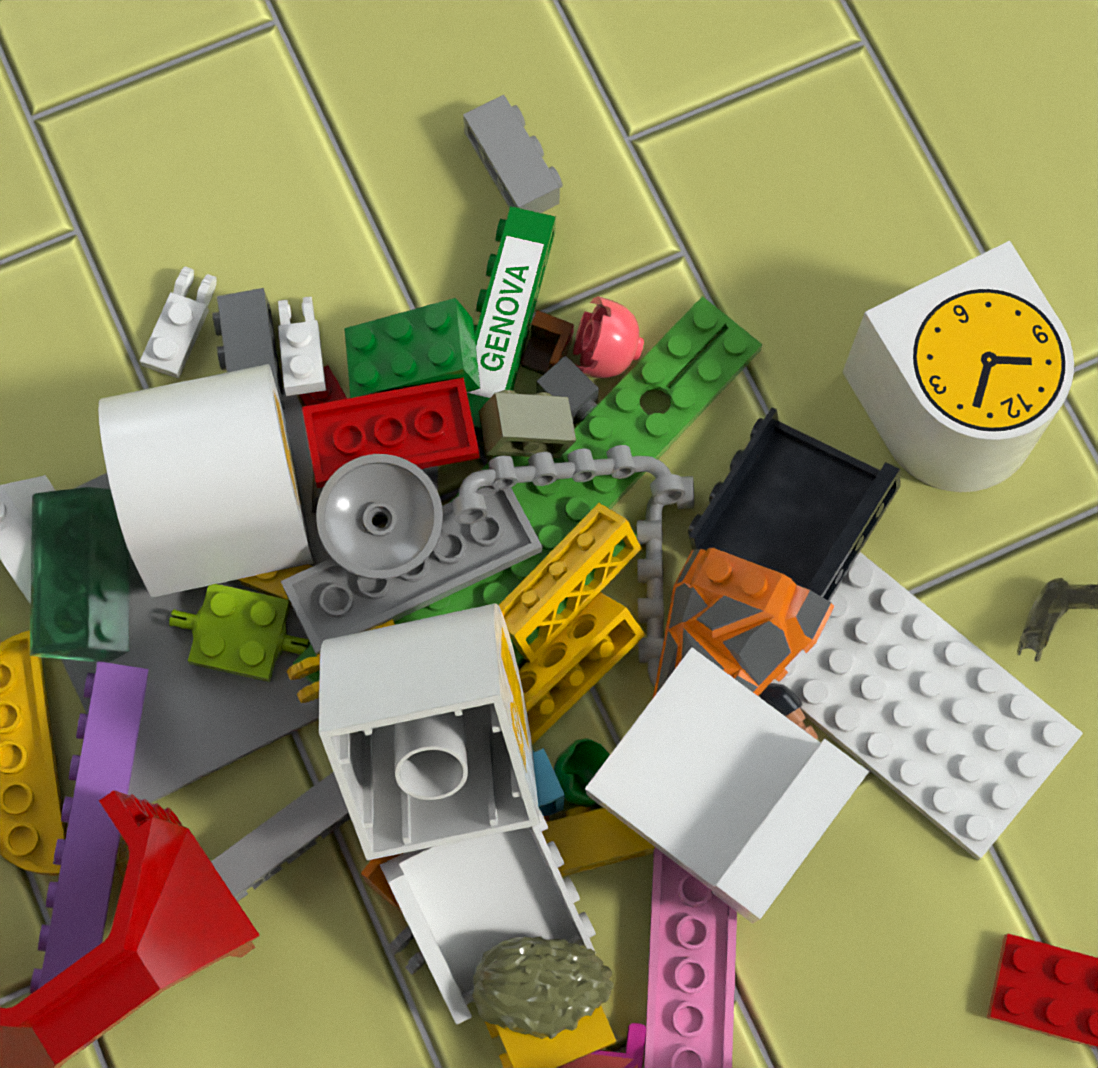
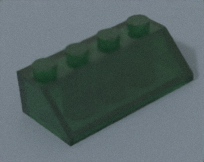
[30,487,129,663]

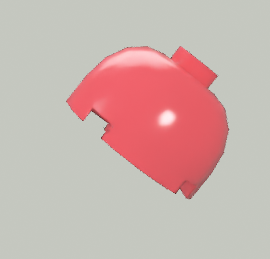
[573,296,644,379]

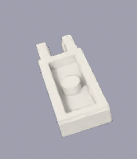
[140,267,217,379]
[278,297,326,396]

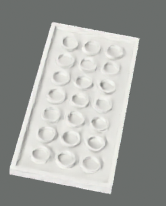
[771,552,1083,861]

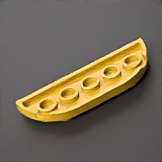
[0,629,66,876]

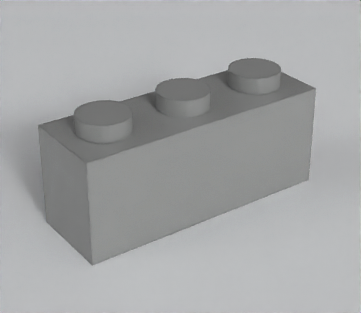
[463,95,563,213]

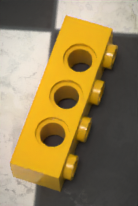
[519,592,646,745]

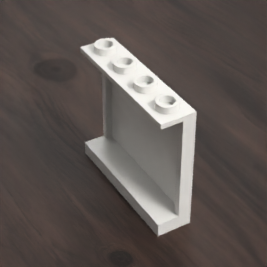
[380,807,596,1025]

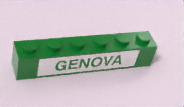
[467,206,556,442]

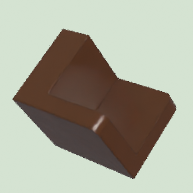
[521,310,574,375]

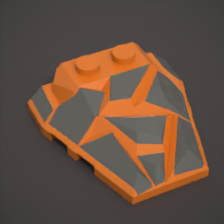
[653,548,835,698]

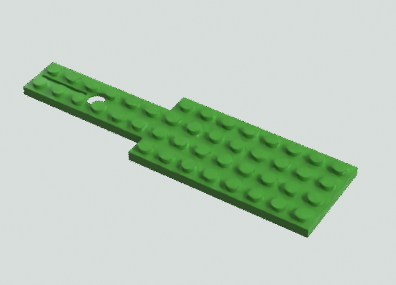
[293,296,763,683]

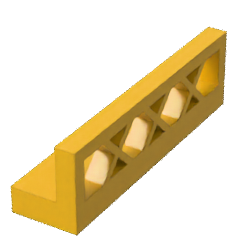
[499,503,642,663]

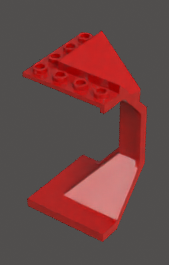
[0,790,260,1068]

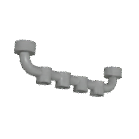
[452,445,686,524]
[637,476,694,687]

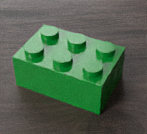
[344,298,481,398]

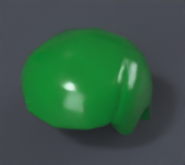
[554,738,610,807]

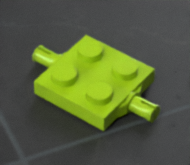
[169,584,310,682]

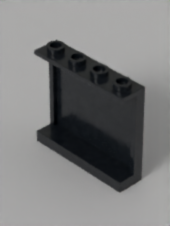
[688,407,901,601]

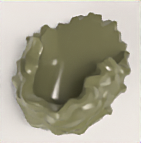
[472,936,614,1039]

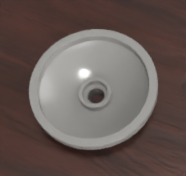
[316,454,443,580]

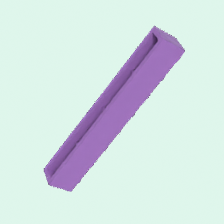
[30,661,148,994]

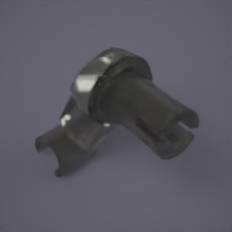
[1016,577,1098,662]

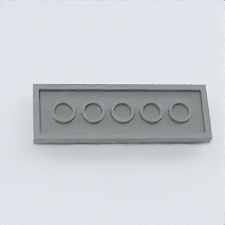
[281,485,542,655]

